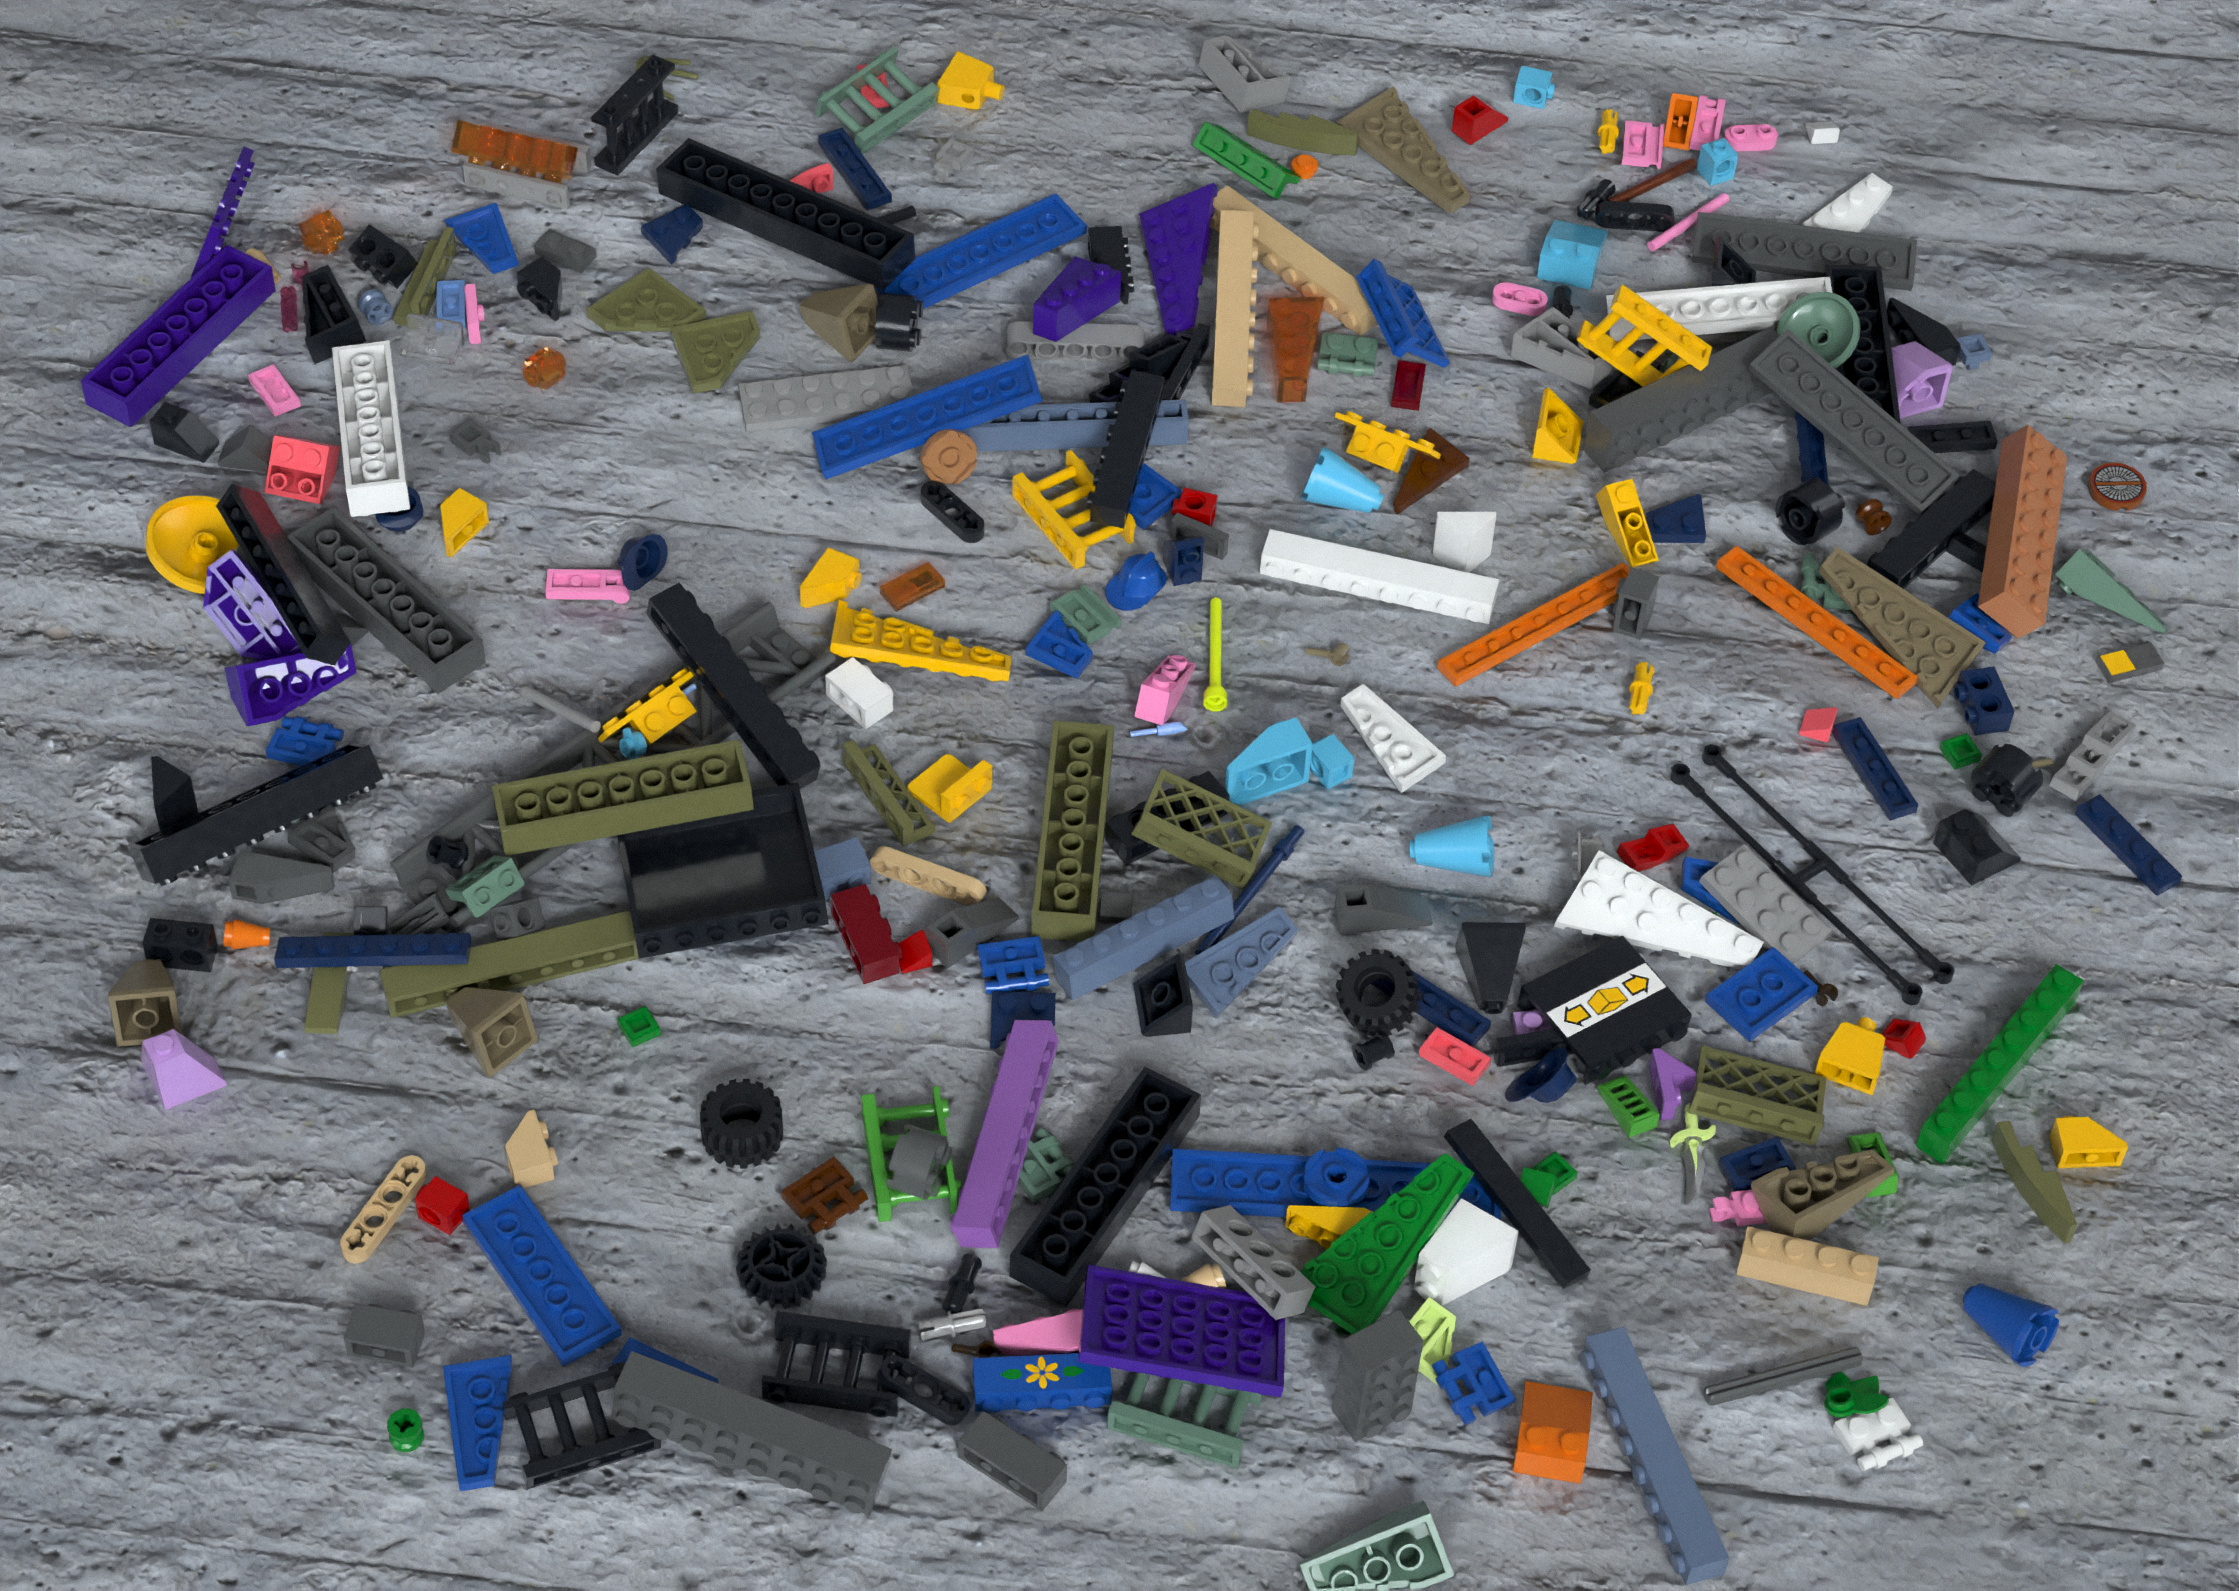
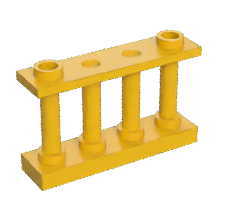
[1577,284,1712,387]
[1012,450,1136,570]

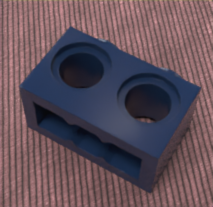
[1954,666,2015,736]

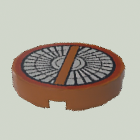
[2088,462,2147,511]

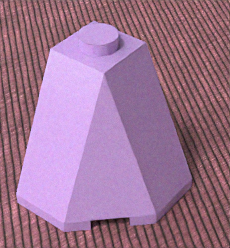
[1891,341,1953,418]
[141,1029,227,1110]

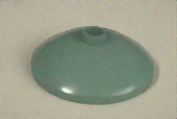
[1777,292,1860,368]

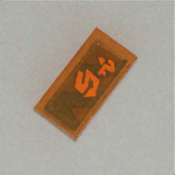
[879,562,945,612]

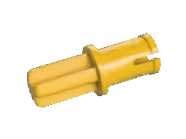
[1597,109,1619,154]
[1629,662,1655,715]

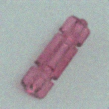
[280,286,298,333]

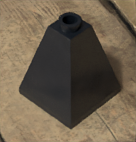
[1455,922,1526,1014]

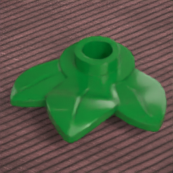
[1824,1372,1889,1418]

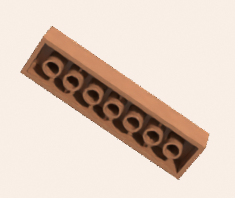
[1978,425,2067,639]

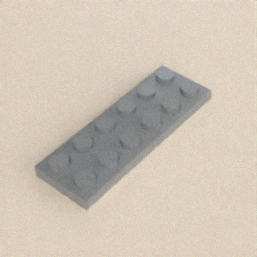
[738,365,914,432]

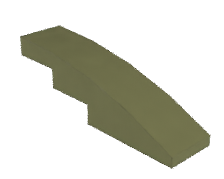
[1247,109,1359,156]
[304,932,354,1034]
[1991,1120,2077,1244]

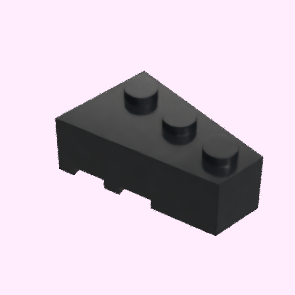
[302,265,366,365]

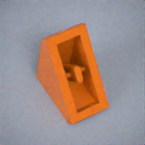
[1663,93,1698,151]

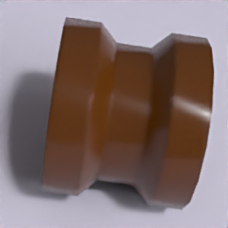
[1855,499,1892,535]

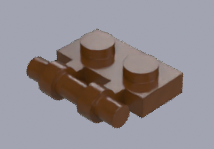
[781,1157,868,1235]

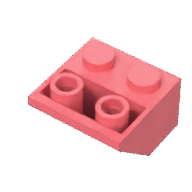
[264,435,340,504]

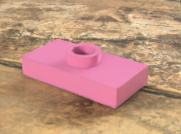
[464,284,485,344]
[248,364,301,417]

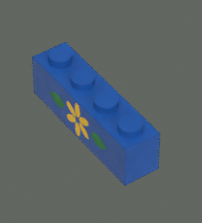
[972,1353,1112,1413]

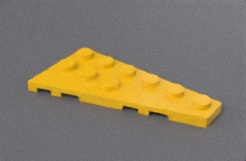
[830,599,1012,682]

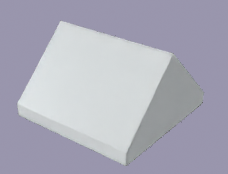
[1432,512,1496,573]

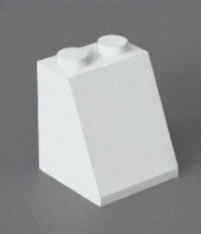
[1413,1198,1519,1306]

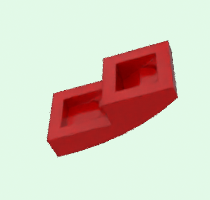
[1616,823,1689,872]

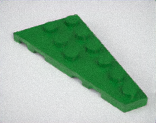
[1300,1153,1475,1334]

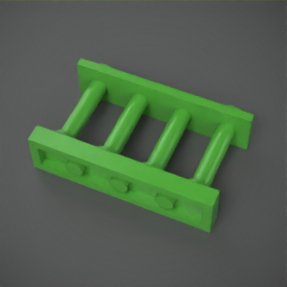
[861,1086,962,1222]

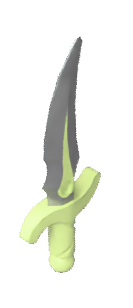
[1670,1103,1716,1206]

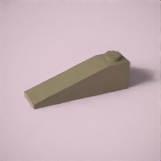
[1751,1149,1895,1240]

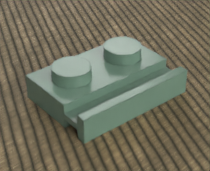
[1050,584,1121,646]

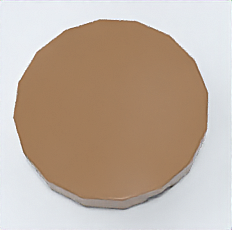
[920,429,978,485]

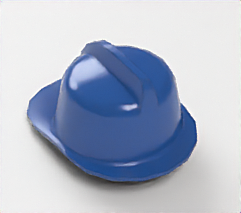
[1105,551,1167,611]

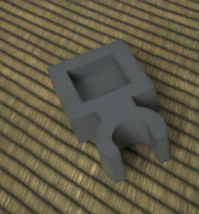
[449,419,502,464]

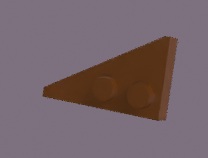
[1393,428,1470,514]

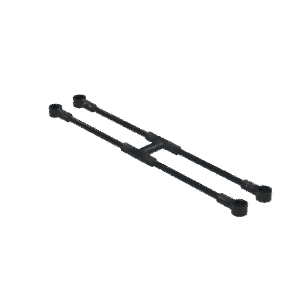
[1671,744,1955,1005]

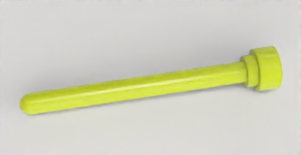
[1203,597,1227,712]

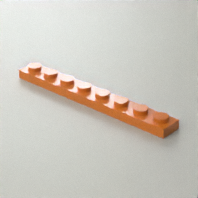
[1716,545,1918,699]
[1437,562,1630,687]

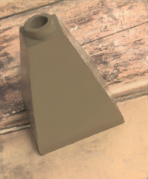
[800,284,879,362]
[108,959,183,1047]
[446,987,538,1078]

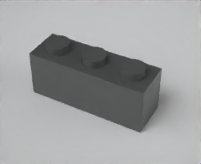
[958,1411,1067,1511]

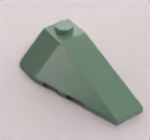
[2055,549,2170,633]
[1299,1500,1454,1591]

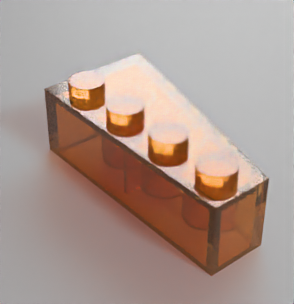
[451,120,578,184]
[1267,297,1324,403]

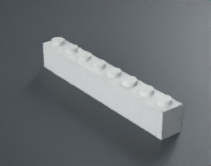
[1260,529,1499,624]

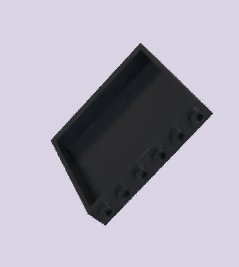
[617,782,829,959]

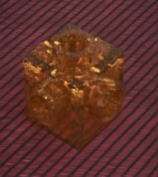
[297,209,345,256]

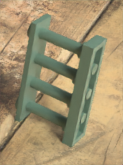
[815,46,940,154]
[1107,1372,1263,1469]

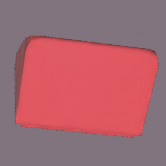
[1799,707,1838,743]

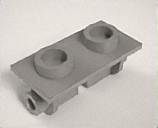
[1572,831,1604,887]

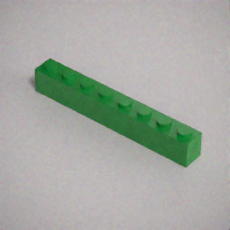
[1916,964,2084,1164]

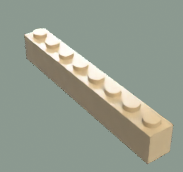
[1209,185,1378,336]
[1212,210,1259,407]

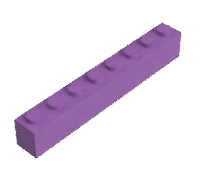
[950,1020,1059,1248]

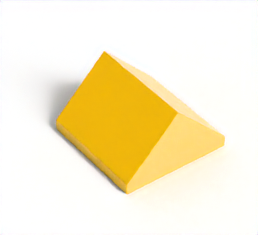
[1532,387,1584,464]

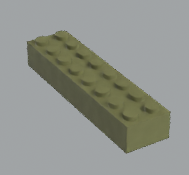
[1031,720,1114,942]
[492,739,754,856]

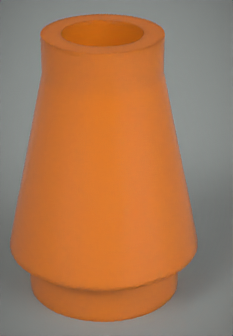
[223,919,270,950]

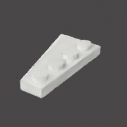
[1802,173,1893,233]
[1340,684,1446,793]

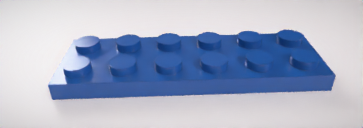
[461,1185,622,1367]

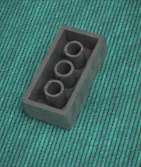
[1332,1310,1423,1442]

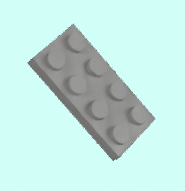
[1699,844,1832,964]

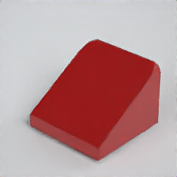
[899,930,932,974]
[1881,1018,1926,1059]

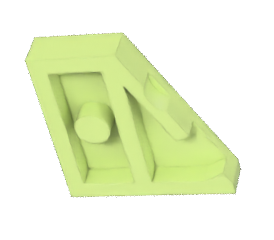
[1409,1297,1456,1386]

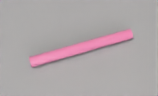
[1647,193,1729,252]

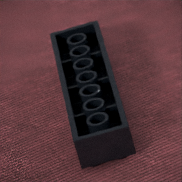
[1823,264,1901,449]
[127,742,384,886]
[1009,1066,1201,1306]

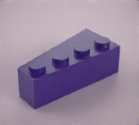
[1033,256,1121,342]

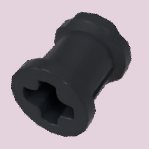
[426,836,469,870]
[1352,1031,1395,1071]

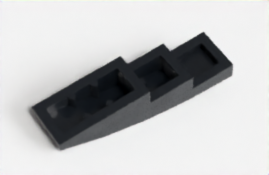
[1089,334,1189,403]

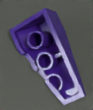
[225,644,357,726]

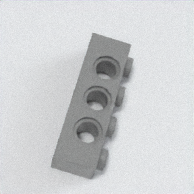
[1191,1205,1315,1320]

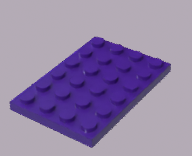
[1078,1264,1285,1397]

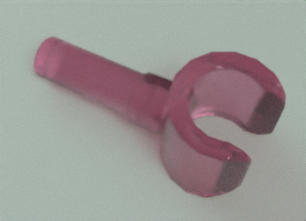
[291,261,309,290]

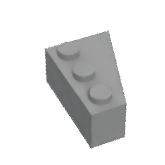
[1199,35,1291,113]
[1511,307,1612,389]

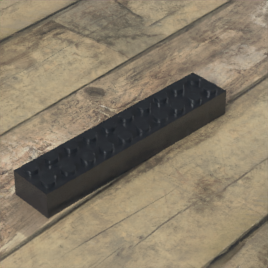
[656,138,915,291]

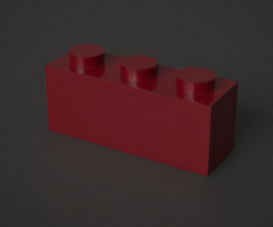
[830,884,903,984]

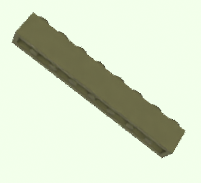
[379,910,639,1018]

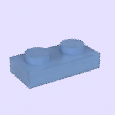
[437,280,466,329]

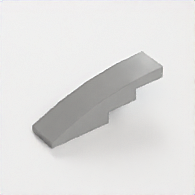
[2049,711,2136,801]

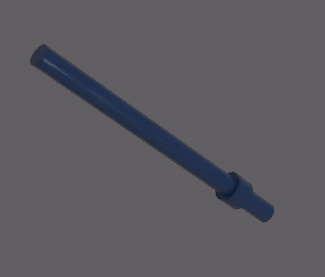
[1195,825,1305,955]

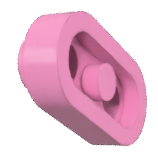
[1724,124,1778,151]
[1492,282,1548,316]

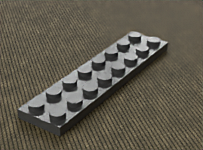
[1692,212,1917,291]
[1748,329,1960,516]

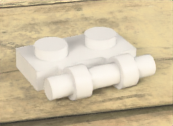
[1833,1398,1923,1471]

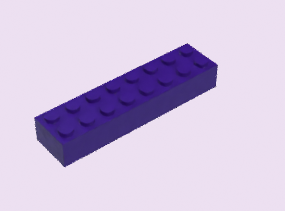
[81,245,276,427]

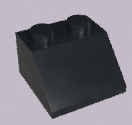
[1933,809,2021,886]

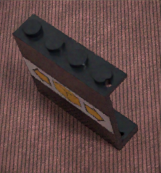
[1517,935,1692,1085]

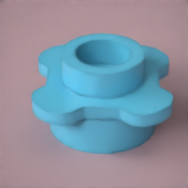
[619,728,647,760]

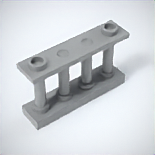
[463,122,591,209]

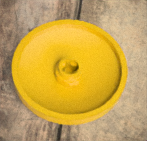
[145,495,239,594]

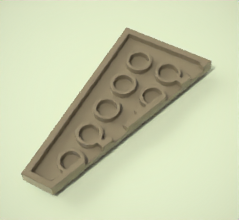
[1337,86,1470,214]
[1819,546,1986,708]

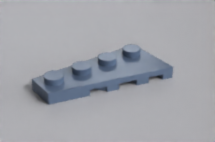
[1185,906,1298,1018]

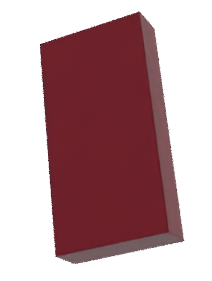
[1391,360,1426,411]

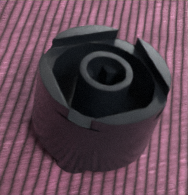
[875,292,924,352]
[1775,477,1845,546]
[1971,744,2044,817]

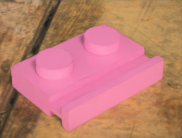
[1622,120,1664,169]

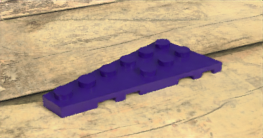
[191,146,255,278]
[1139,182,1218,335]

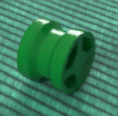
[387,1408,424,1452]

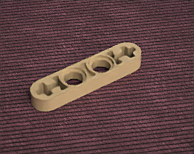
[870,846,987,906]
[340,1155,427,1264]

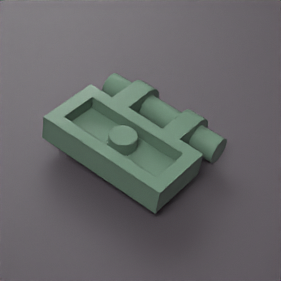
[1317,332,1378,378]
[1801,553,1851,610]
[1018,1128,1075,1203]

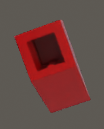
[1452,95,1509,145]

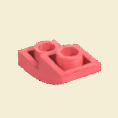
[790,163,833,193]

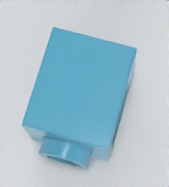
[1513,66,1555,109]
[1697,138,1738,186]
[1310,734,1355,790]

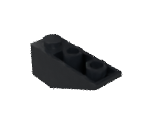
[1088,226,1134,305]
[1887,298,1961,366]

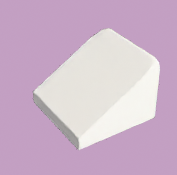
[1805,121,1840,144]

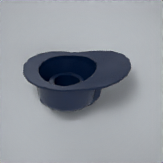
[375,486,424,534]
[617,534,668,591]
[1504,1047,1577,1103]

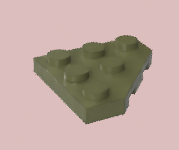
[586,267,706,332]
[671,310,760,394]

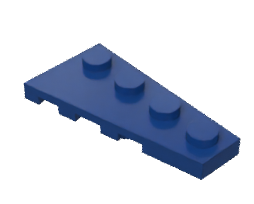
[443,1355,512,1492]

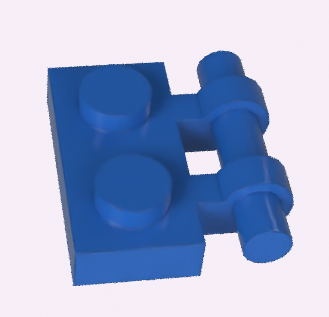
[266,716,344,766]
[977,936,1049,994]
[1432,1341,1516,1425]

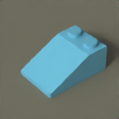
[1537,219,1608,290]
[1225,717,1313,806]

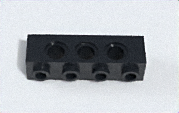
[1106,771,1230,866]

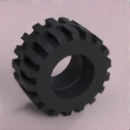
[1336,949,1421,1036]
[700,1079,783,1169]

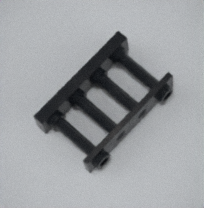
[591,54,678,176]
[761,1311,911,1418]
[503,1362,661,1490]

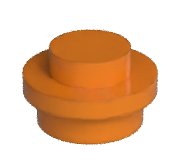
[1291,154,1318,179]

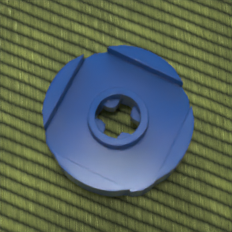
[1303,1148,1370,1207]

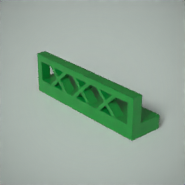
[1193,121,1301,199]

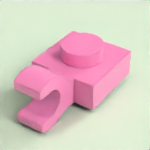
[1709,1190,1766,1227]

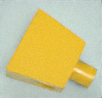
[937,51,1005,110]
[1815,1017,1885,1095]

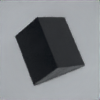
[1712,236,1756,286]
[151,756,199,830]
[1133,953,1193,1037]

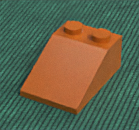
[1512,1381,1593,1484]

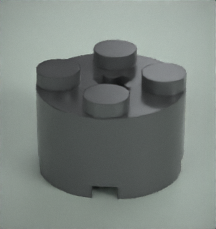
[887,1124,953,1200]

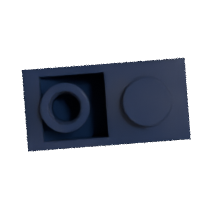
[1163,536,1204,586]

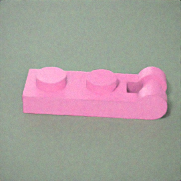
[1689,95,1726,151]
[545,569,630,604]

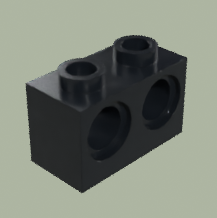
[348,224,418,289]
[142,918,218,972]

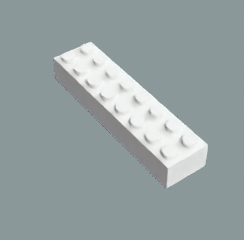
[332,340,410,517]

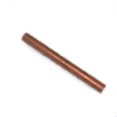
[1606,159,1697,202]

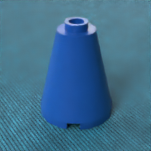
[1962,1283,2059,1367]

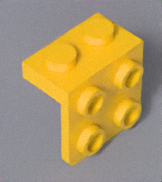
[908,754,993,824]

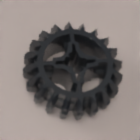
[736,1223,827,1310]

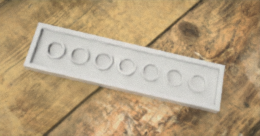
[1606,277,1832,342]

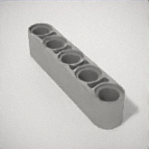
[1006,321,1145,363]

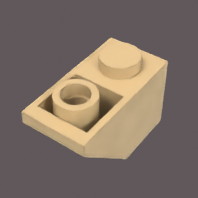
[505,1110,558,1188]

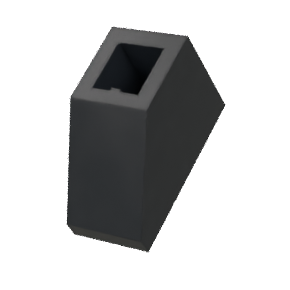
[517,256,563,321]

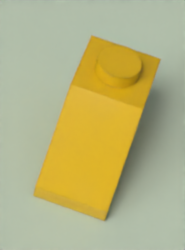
[440,488,489,558]
[800,547,862,608]
[2049,1116,2128,1169]

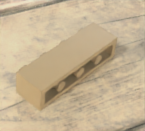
[1736,1226,1879,1306]

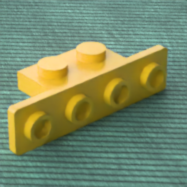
[1334,411,1441,473]
[598,668,697,747]

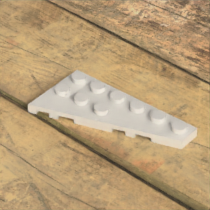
[1554,850,1764,970]

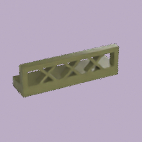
[394,226,457,329]
[842,740,935,847]

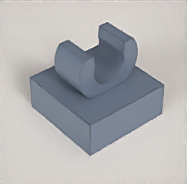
[1956,333,1992,370]

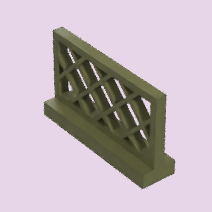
[1131,768,1272,889]
[1689,1045,1826,1146]

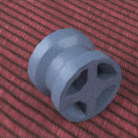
[358,289,393,325]

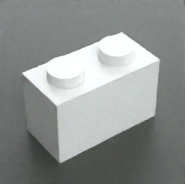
[825,657,893,729]

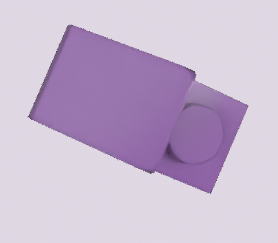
[1649,1048,1696,1120]

